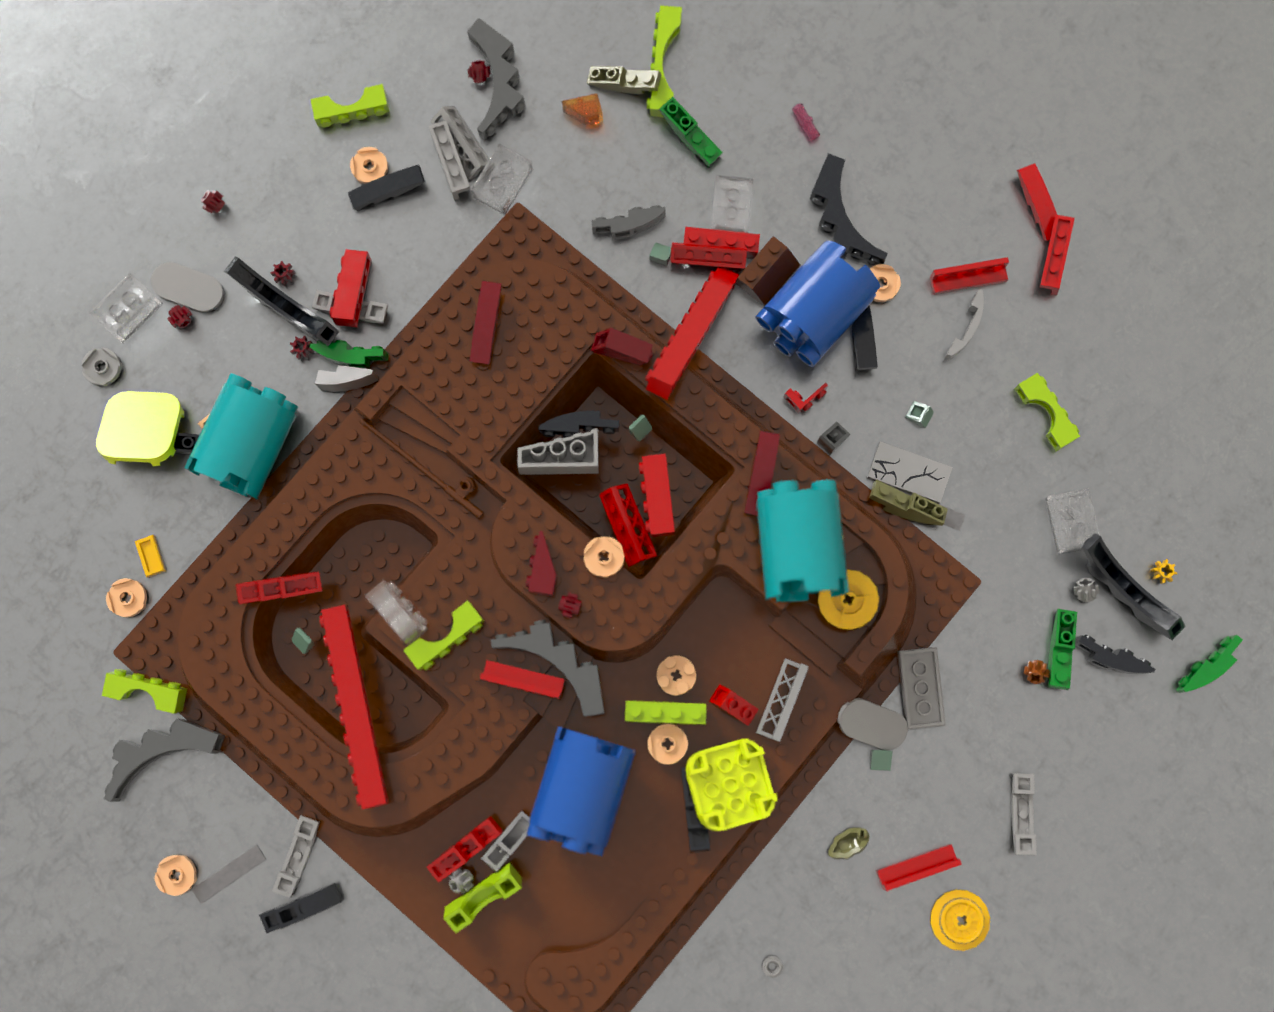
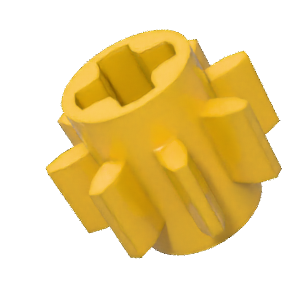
[1150,559,1177,584]

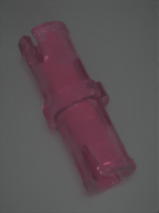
[792,103,820,141]

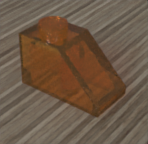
[562,93,603,125]

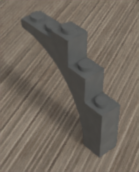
[467,18,525,140]
[491,620,605,717]
[104,719,226,802]

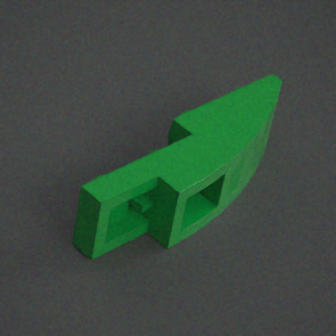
[659,96,723,167]
[310,340,389,369]
[1048,609,1077,690]
[1176,635,1243,693]

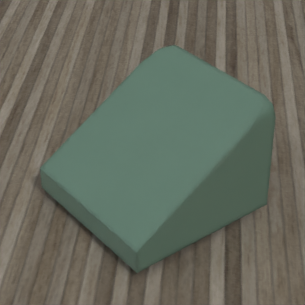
[649,242,671,266]
[905,401,934,428]
[629,415,652,441]
[292,628,315,654]
[870,750,892,771]

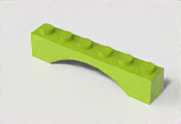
[647,5,682,117]

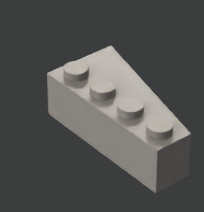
[518,428,598,475]

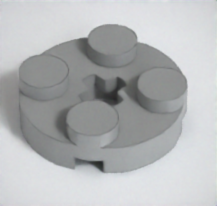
[82,348,122,387]

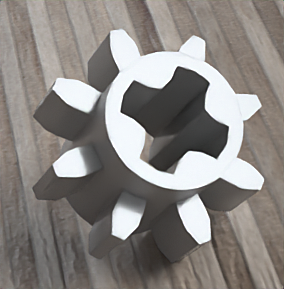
[1074,578,1099,602]
[449,868,474,894]

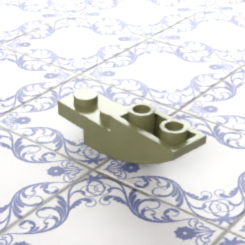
[587,66,662,94]
[869,480,948,526]

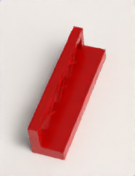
[1040,215,1075,296]
[670,242,747,269]
[930,257,1009,294]
[599,483,657,567]
[480,660,565,699]
[876,844,962,891]

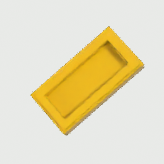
[135,535,166,578]

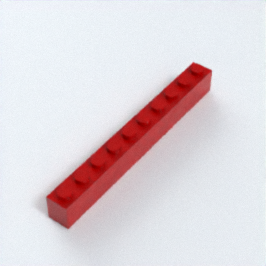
[645,267,739,400]
[319,605,389,810]

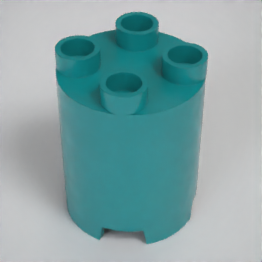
[184,373,298,500]
[756,480,849,602]

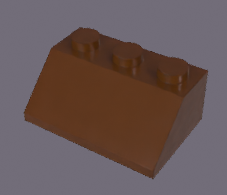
[736,236,800,306]

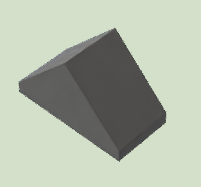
[817,422,850,455]

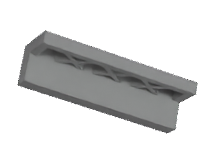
[431,106,493,180]
[429,120,470,201]
[756,658,809,742]

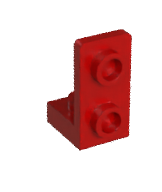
[783,383,828,414]
[709,684,758,726]

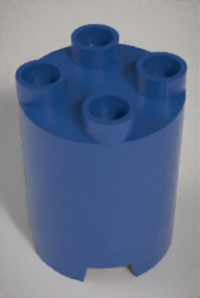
[755,241,880,367]
[526,726,636,856]

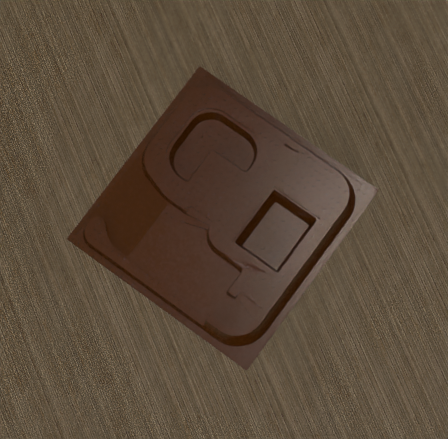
[113,203,981,1012]

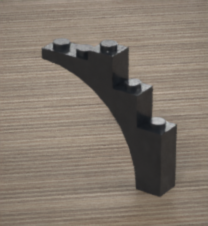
[810,153,888,265]
[224,256,340,346]
[1082,533,1185,640]

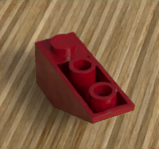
[526,531,557,597]

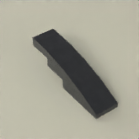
[348,165,425,210]
[852,305,878,370]
[681,767,710,853]

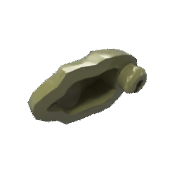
[828,828,870,860]

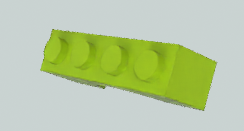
[310,84,390,127]
[1014,373,1080,452]
[403,601,484,671]
[102,669,187,714]
[625,701,707,725]
[444,863,522,933]

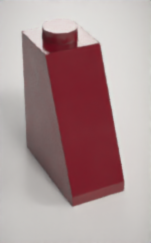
[591,328,653,365]

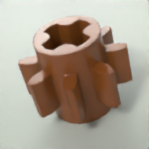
[1024,660,1050,684]

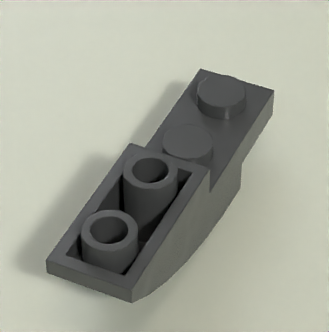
[591,205,666,239]

